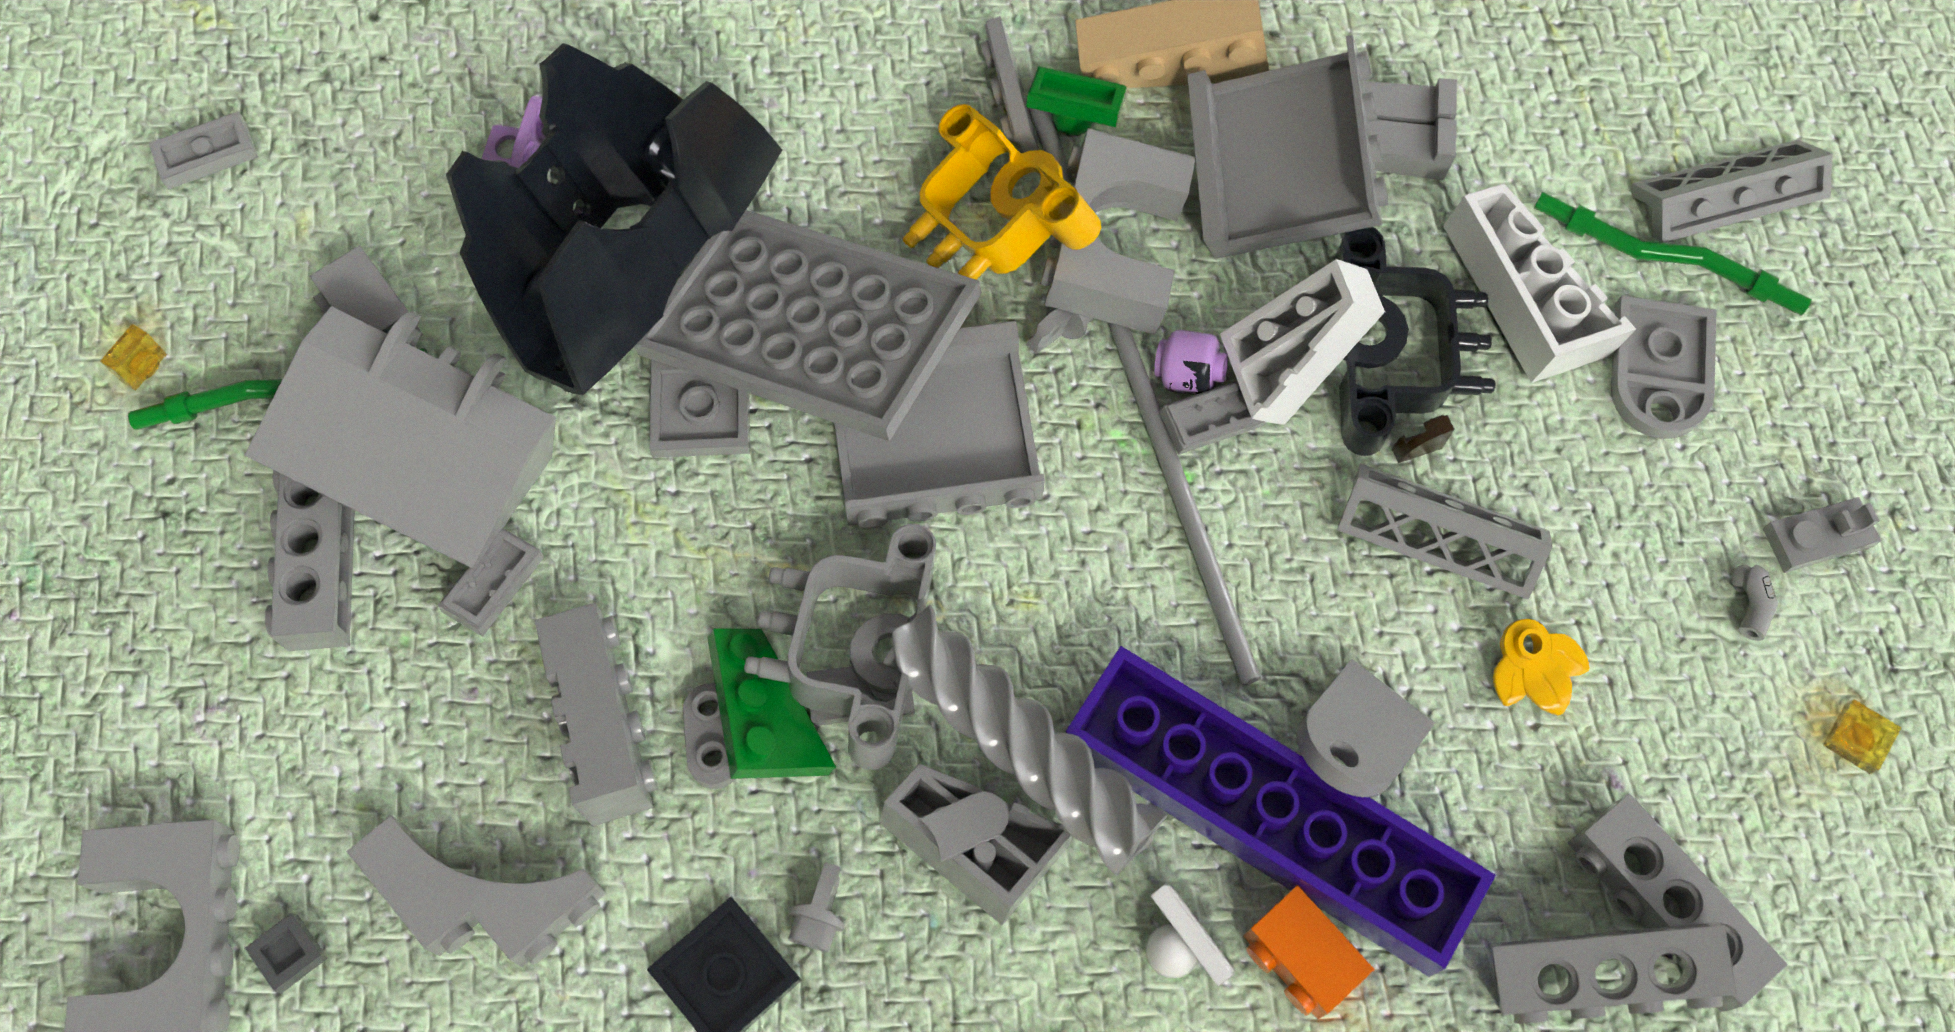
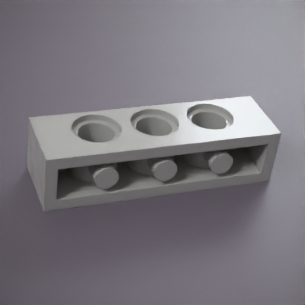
[265,470,355,651]
[1568,793,1788,1012]
[1490,922,1737,1024]

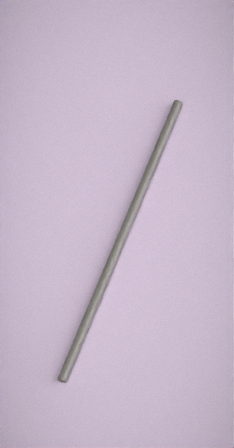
[1026,98,1261,685]

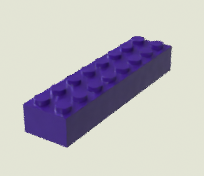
[1065,646,1496,977]

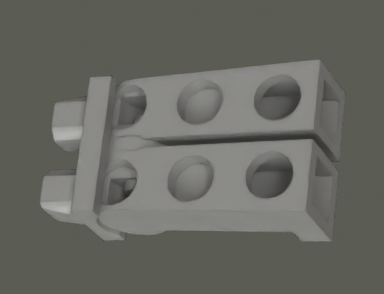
[1364,78,1457,181]

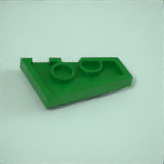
[707,628,836,779]

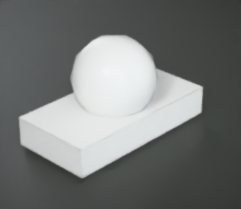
[1146,884,1235,986]

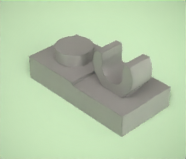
[1763,497,1881,573]

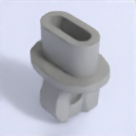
[1026,306,1094,354]
[788,862,845,953]

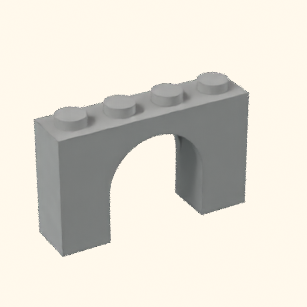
[1040,128,1195,335]
[64,820,240,1032]

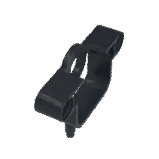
[1334,227,1496,456]

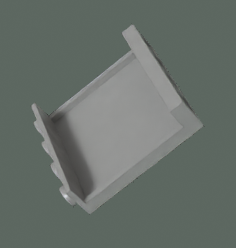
[1187,35,1389,259]
[834,321,1045,529]

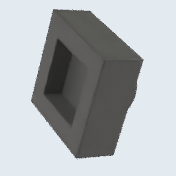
[245,913,328,994]

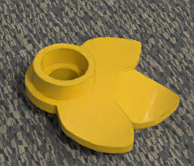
[1493,619,1589,716]

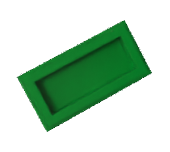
[1026,66,1127,136]

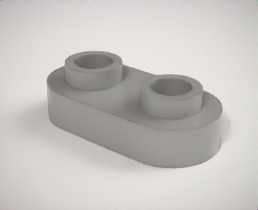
[683,683,735,789]

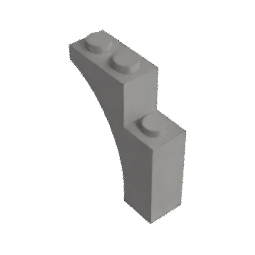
[346,815,607,967]

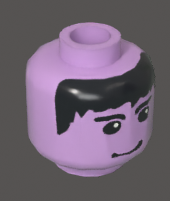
[1154,330,1228,395]

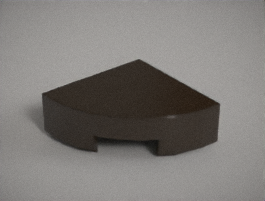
[1391,414,1455,463]

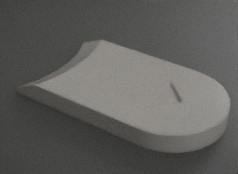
[918,792,1009,862]

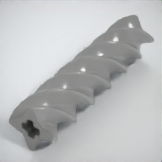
[883,605,1167,876]

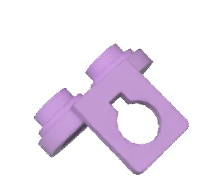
[482,96,546,168]

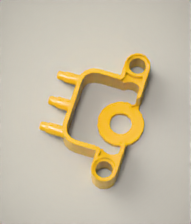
[902,104,1101,280]

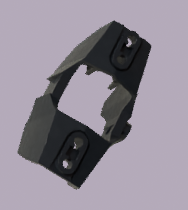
[446,43,783,395]

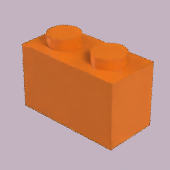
[1243,885,1375,1019]

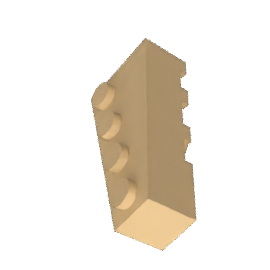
[1075,0,1269,88]

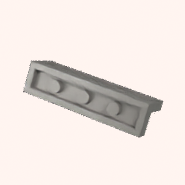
[1632,139,1833,243]
[1337,463,1552,600]

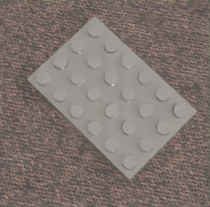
[634,210,981,441]

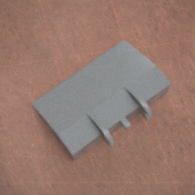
[244,306,556,569]

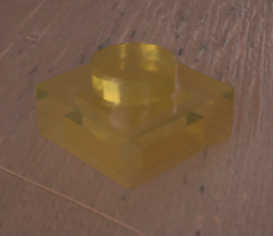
[100,324,167,391]
[1823,699,1901,774]

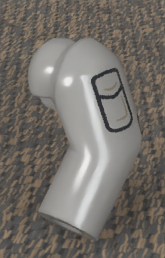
[1731,565,1778,641]

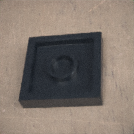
[646,896,802,1032]

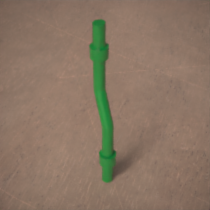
[1534,192,1812,316]
[128,348,428,430]

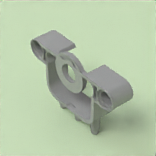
[744,524,936,770]

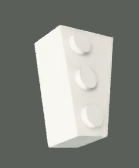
[1220,259,1385,425]

